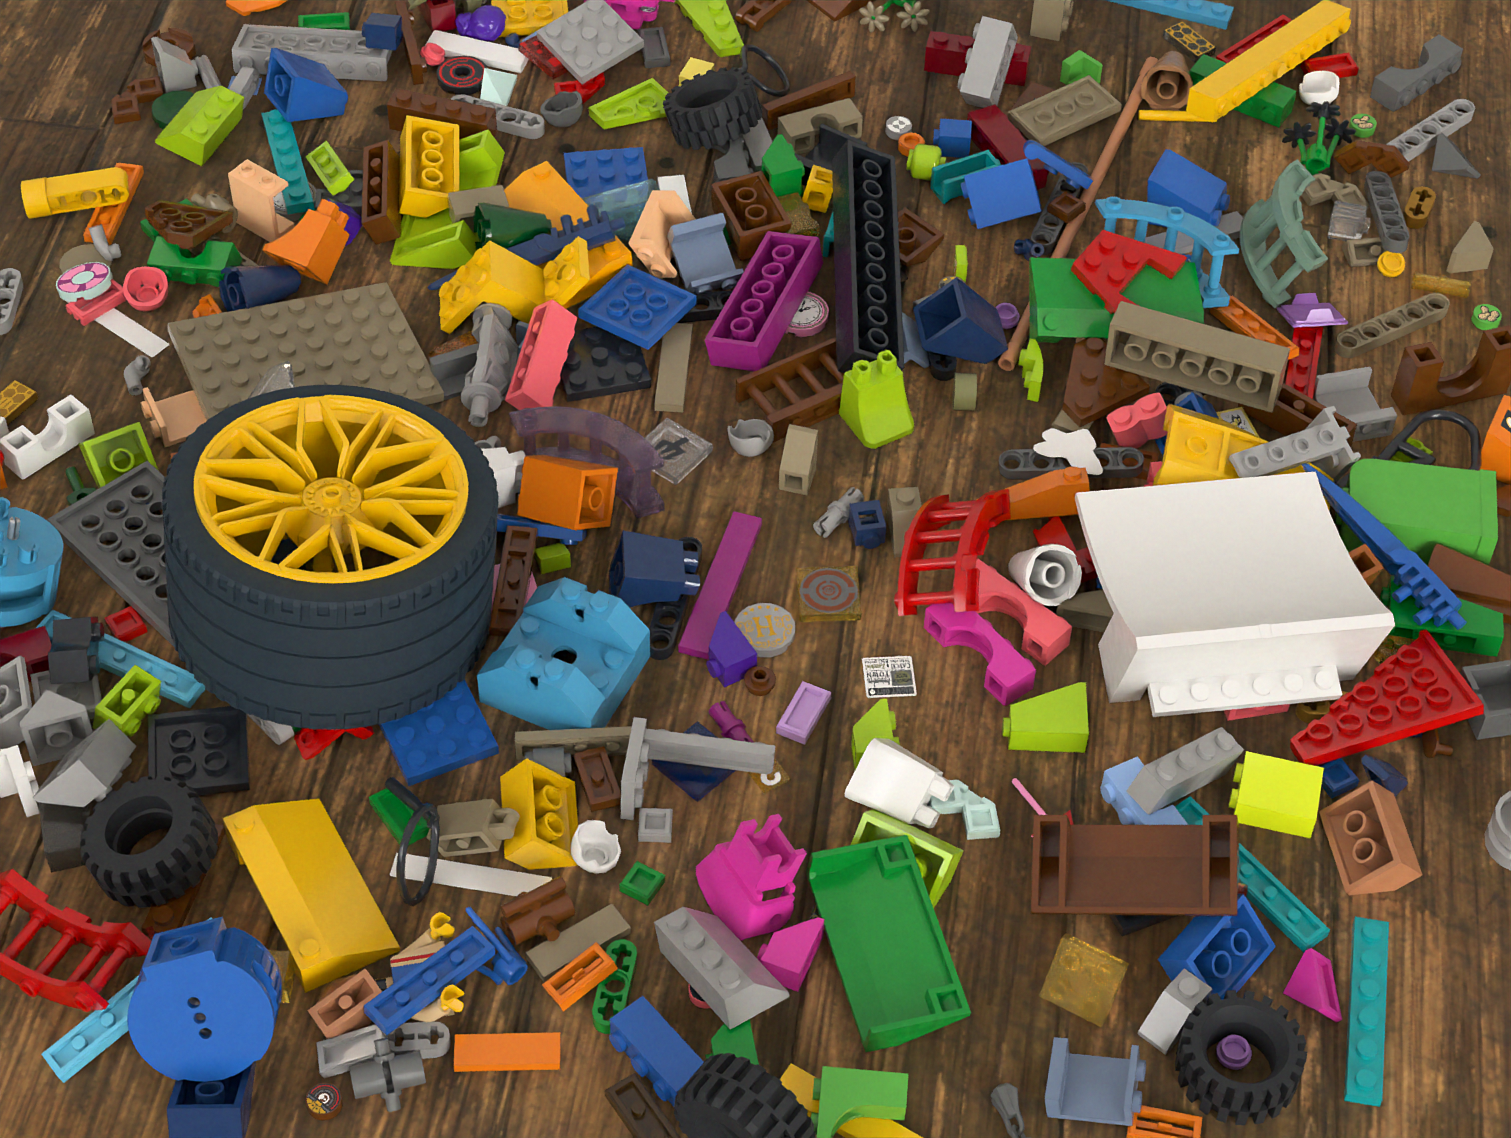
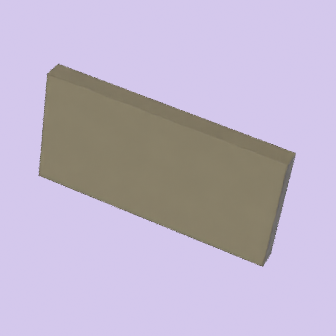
[1007,75,1122,146]

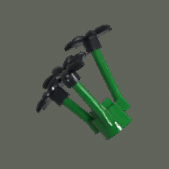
[1282,101,1356,172]

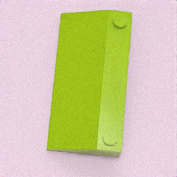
[390,130,505,269]

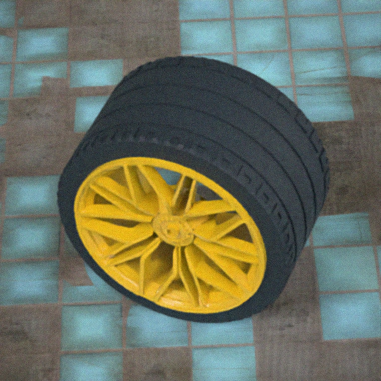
[162,385,499,730]

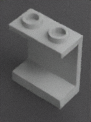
[1313,367,1397,442]

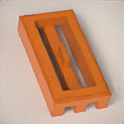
[542,942,618,1012]
[1126,1105,1202,1138]

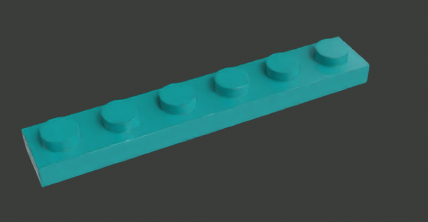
[261,109,315,215]
[1344,916,1389,1107]

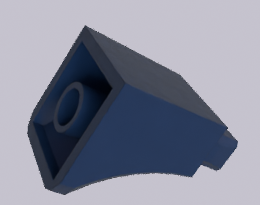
[609,530,700,608]

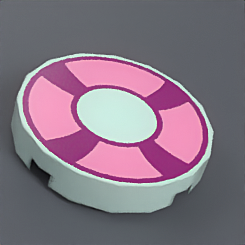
[56,262,113,302]

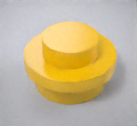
[1377,251,1405,277]

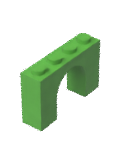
[811,1066,908,1138]

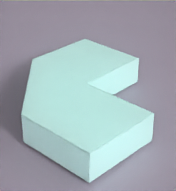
[928,780,1000,840]

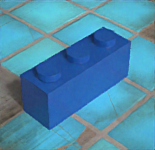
[609,996,704,1106]

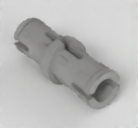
[813,487,864,538]

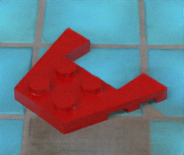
[1071,230,1187,314]

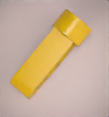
[21,167,129,219]

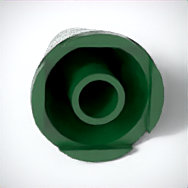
[473,202,552,251]

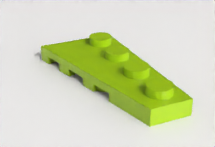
[674,0,744,57]

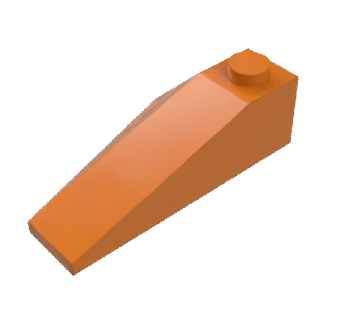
[976,466,1089,520]

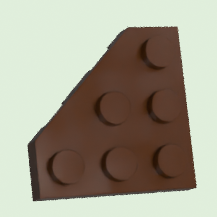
[145,200,233,249]
[1062,337,1150,428]

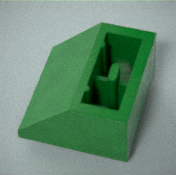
[761,134,805,212]

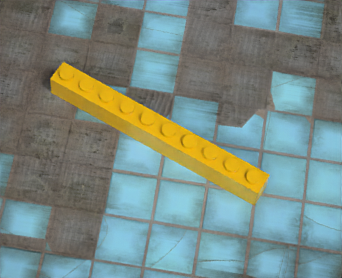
[1186,0,1351,123]

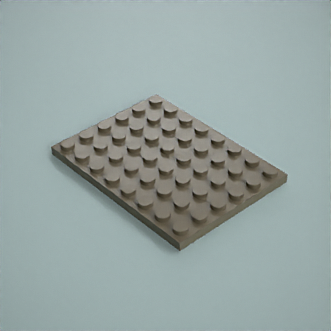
[168,282,444,420]

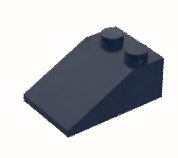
[167,1061,256,1138]

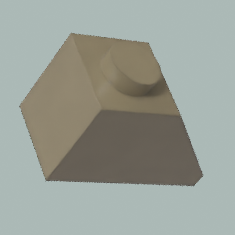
[886,487,924,558]

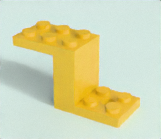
[439,236,590,334]

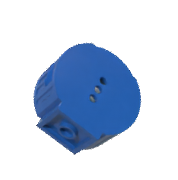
[127,917,282,1082]

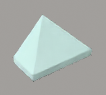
[480,68,517,106]

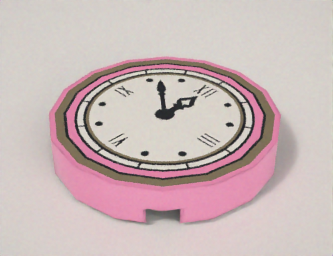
[785,292,829,337]

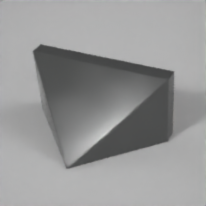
[1432,133,1481,179]

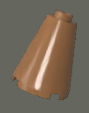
[1141,51,1193,111]

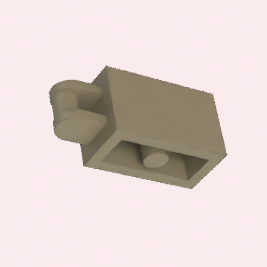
[427,799,520,857]

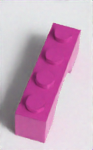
[924,603,1036,707]

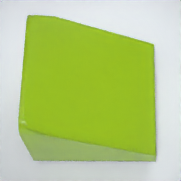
[534,543,571,574]

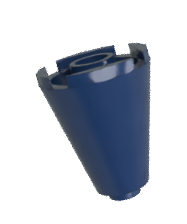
[219,265,301,312]

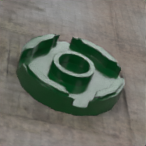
[152,91,194,129]

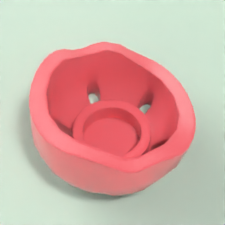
[123,266,169,312]

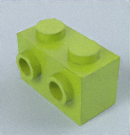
[93,665,161,737]

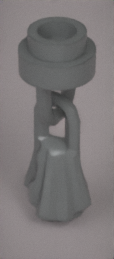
[990,1083,1031,1138]

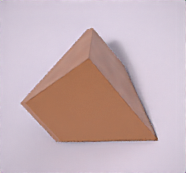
[307,968,382,1038]

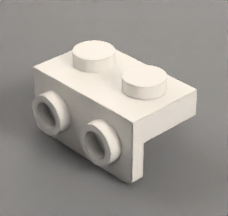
[0,745,40,817]

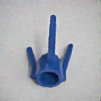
[465,907,528,985]

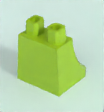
[839,350,914,449]

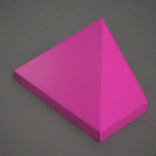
[1283,948,1342,1022]

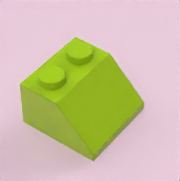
[78,422,159,488]

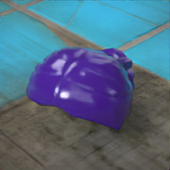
[455,5,506,41]

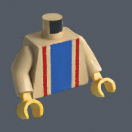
[374,912,464,1022]

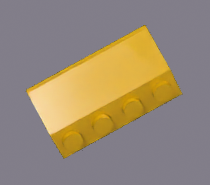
[399,115,459,218]

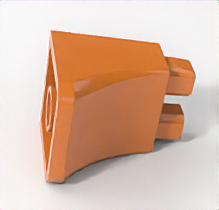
[262,199,350,285]

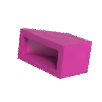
[757,917,825,992]

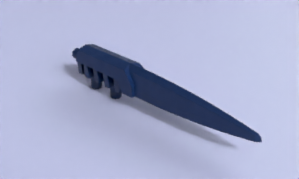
[428,205,627,290]

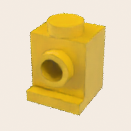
[800,165,833,213]

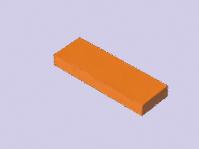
[454,1032,561,1072]

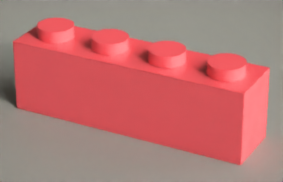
[505,299,577,418]

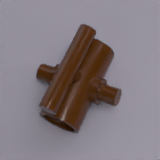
[500,876,575,946]

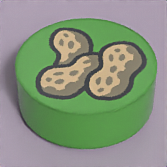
[1349,114,1377,138]
[1471,304,1502,330]

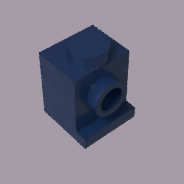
[848,500,886,549]

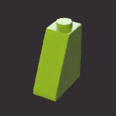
[1002,682,1089,753]

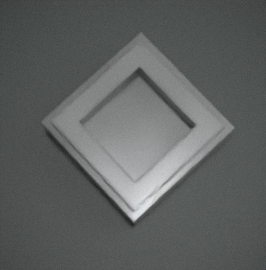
[638,808,673,843]

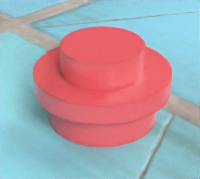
[420,43,445,66]

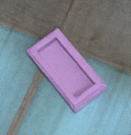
[776,681,831,745]

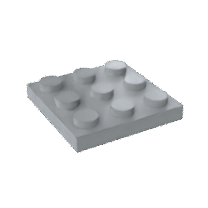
[536,0,644,84]

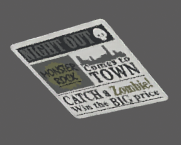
[862,656,917,698]

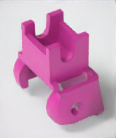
[696,814,807,941]

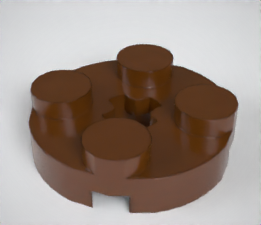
[143,28,196,67]

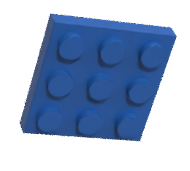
[564,147,650,212]
[578,264,696,350]
[379,679,499,786]

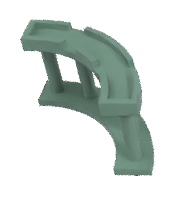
[1240,159,1328,308]

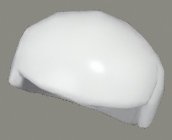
[1299,71,1339,105]
[570,820,621,874]

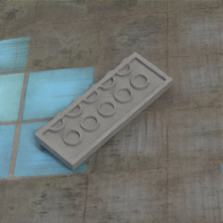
[232,24,393,81]

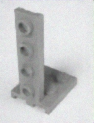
[1228,405,1361,483]
[621,717,775,820]

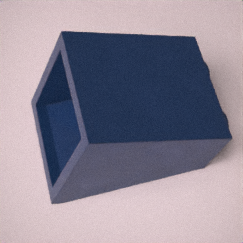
[913,277,1008,364]

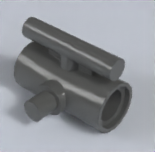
[349,1038,426,1112]

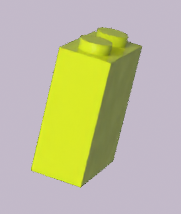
[1228,751,1324,838]

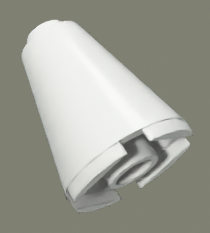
[1008,544,1082,606]

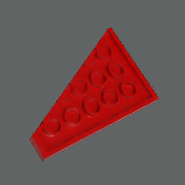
[1290,629,1484,766]

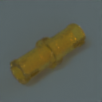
[1411,272,1471,298]

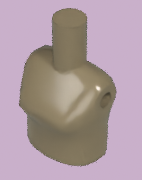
[191,193,238,233]

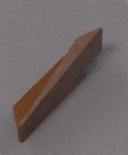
[1428,544,1511,625]

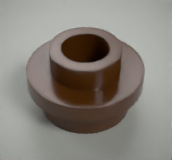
[744,666,776,696]

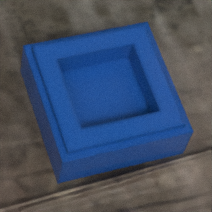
[1319,758,1359,799]

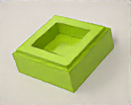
[953,245,968,282]

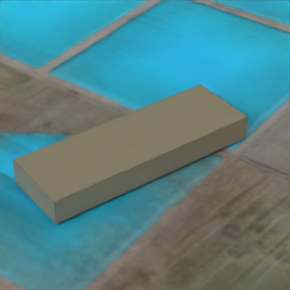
[526,904,631,983]

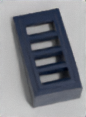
[1361,754,1408,797]

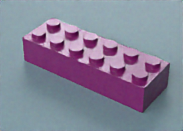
[705,231,823,371]

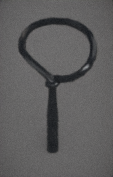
[738,44,790,97]
[385,777,440,906]

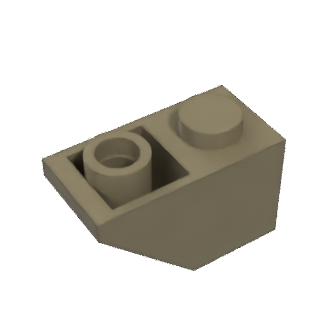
[779,424,818,495]

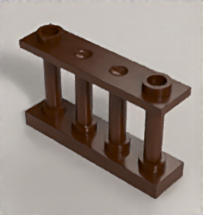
[736,338,844,442]

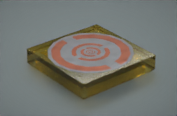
[796,566,862,622]

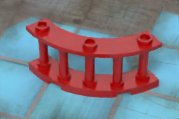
[894,489,1011,616]
[0,869,152,1012]

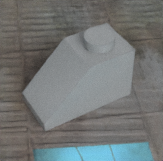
[151,37,199,93]
[1138,968,1212,1055]

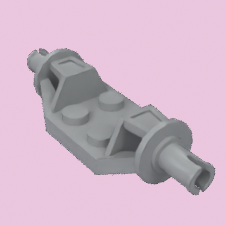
[461,303,518,427]

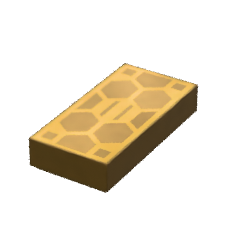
[0,380,38,425]

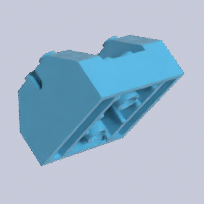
[477,577,650,730]

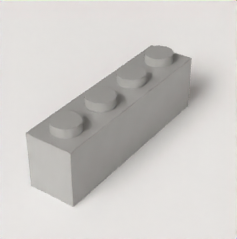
[1126,727,1244,815]

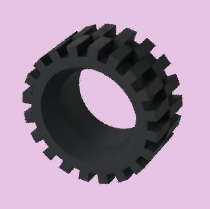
[663,67,763,150]
[1175,990,1307,1125]

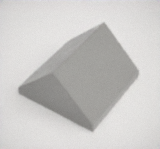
[19,690,93,766]

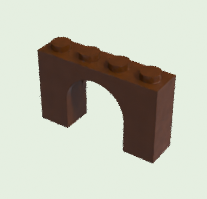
[1391,325,1511,415]

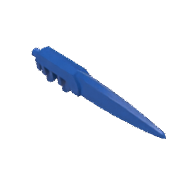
[1301,463,1467,630]

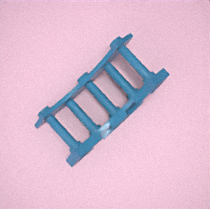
[1095,196,1239,308]

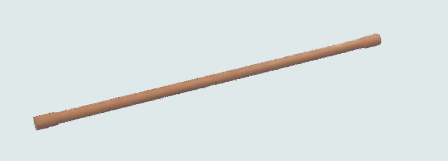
[998,57,1158,371]

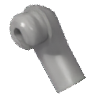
[89,224,122,261]
[124,355,151,396]

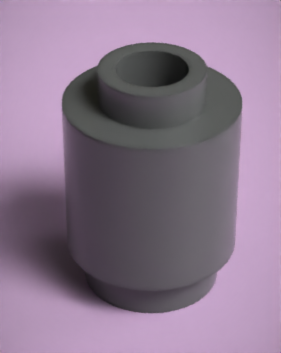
[525,747,572,777]

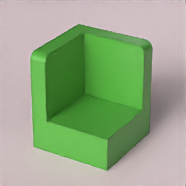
[1060,50,1103,85]

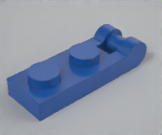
[1023,140,1093,189]

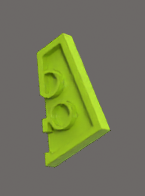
[589,78,669,129]

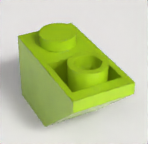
[851,699,900,770]

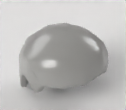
[727,419,774,457]

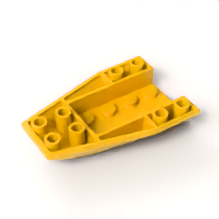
[1153,404,1334,510]

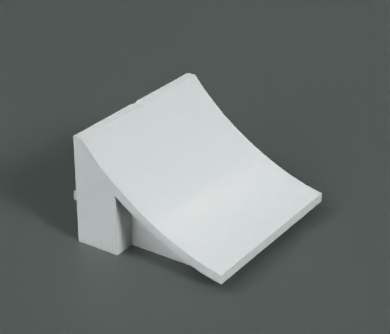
[1075,472,1395,717]

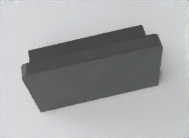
[429,343,479,400]

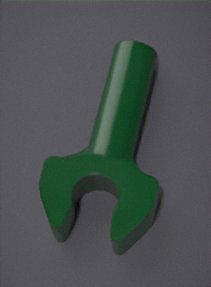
[65,466,96,506]

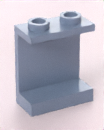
[667,213,744,294]
[1045,1037,1146,1126]

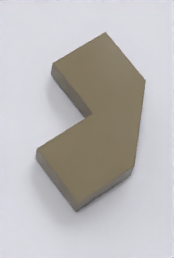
[1301,173,1370,218]

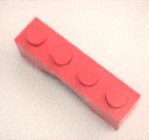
[953,559,1072,666]

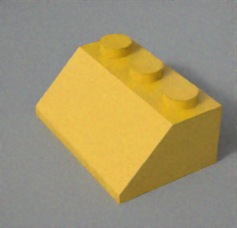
[500,758,578,870]

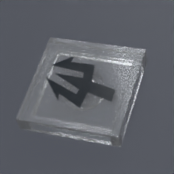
[630,418,713,485]

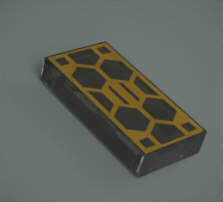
[1163,21,1216,63]

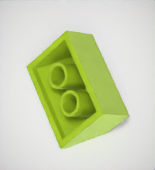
[155,85,244,166]
[851,809,964,908]

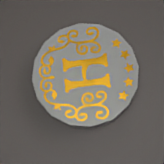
[734,603,795,657]

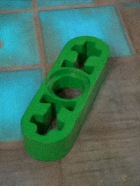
[592,939,637,1034]

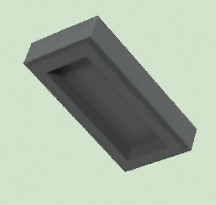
[638,27,670,68]

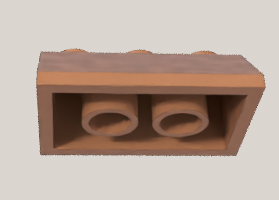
[1319,780,1422,896]

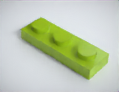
[306,141,355,196]

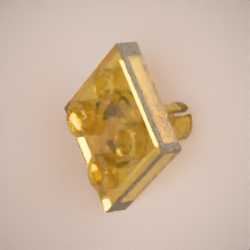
[1039,933,1129,1027]

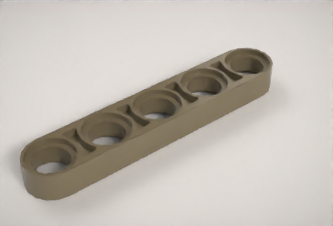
[1334,293,1450,358]

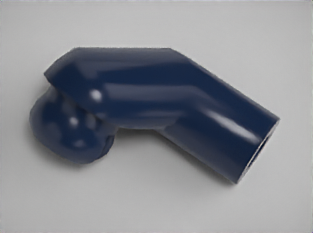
[1014,238,1044,261]

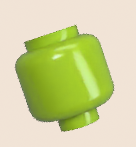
[907,144,946,181]

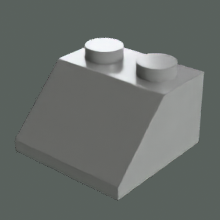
[0,656,32,749]

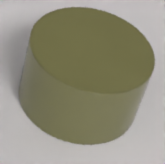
[952,373,977,411]

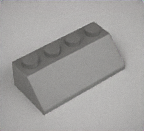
[654,907,789,1029]

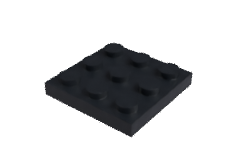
[560,326,651,402]
[148,706,250,796]

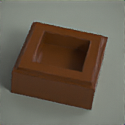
[1047,191,1086,223]

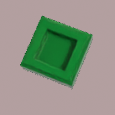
[619,861,665,906]

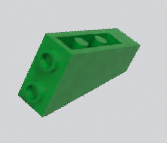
[1380,575,1504,657]

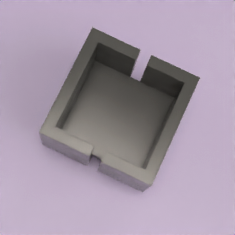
[1460,660,1511,740]

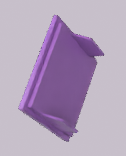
[1277,293,1348,328]

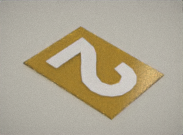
[748,758,791,793]

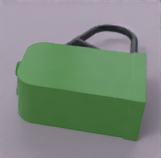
[1334,410,1498,566]

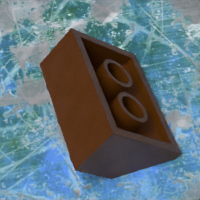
[711,171,792,261]

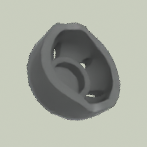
[540,91,583,127]

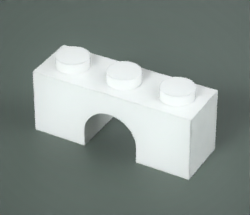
[0,395,95,480]

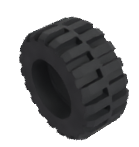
[80,776,218,908]
[674,1053,815,1138]

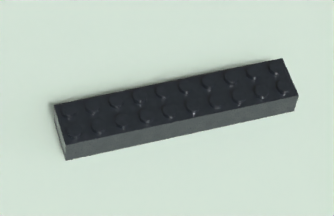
[832,140,904,373]

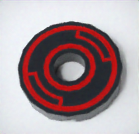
[437,55,487,95]

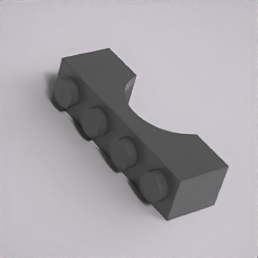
[1370,34,1463,112]
[704,133,753,183]

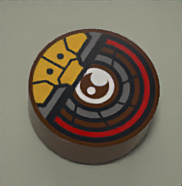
[306,1082,343,1121]

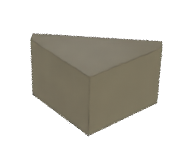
[1446,221,1494,274]

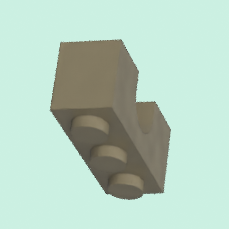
[777,98,863,155]

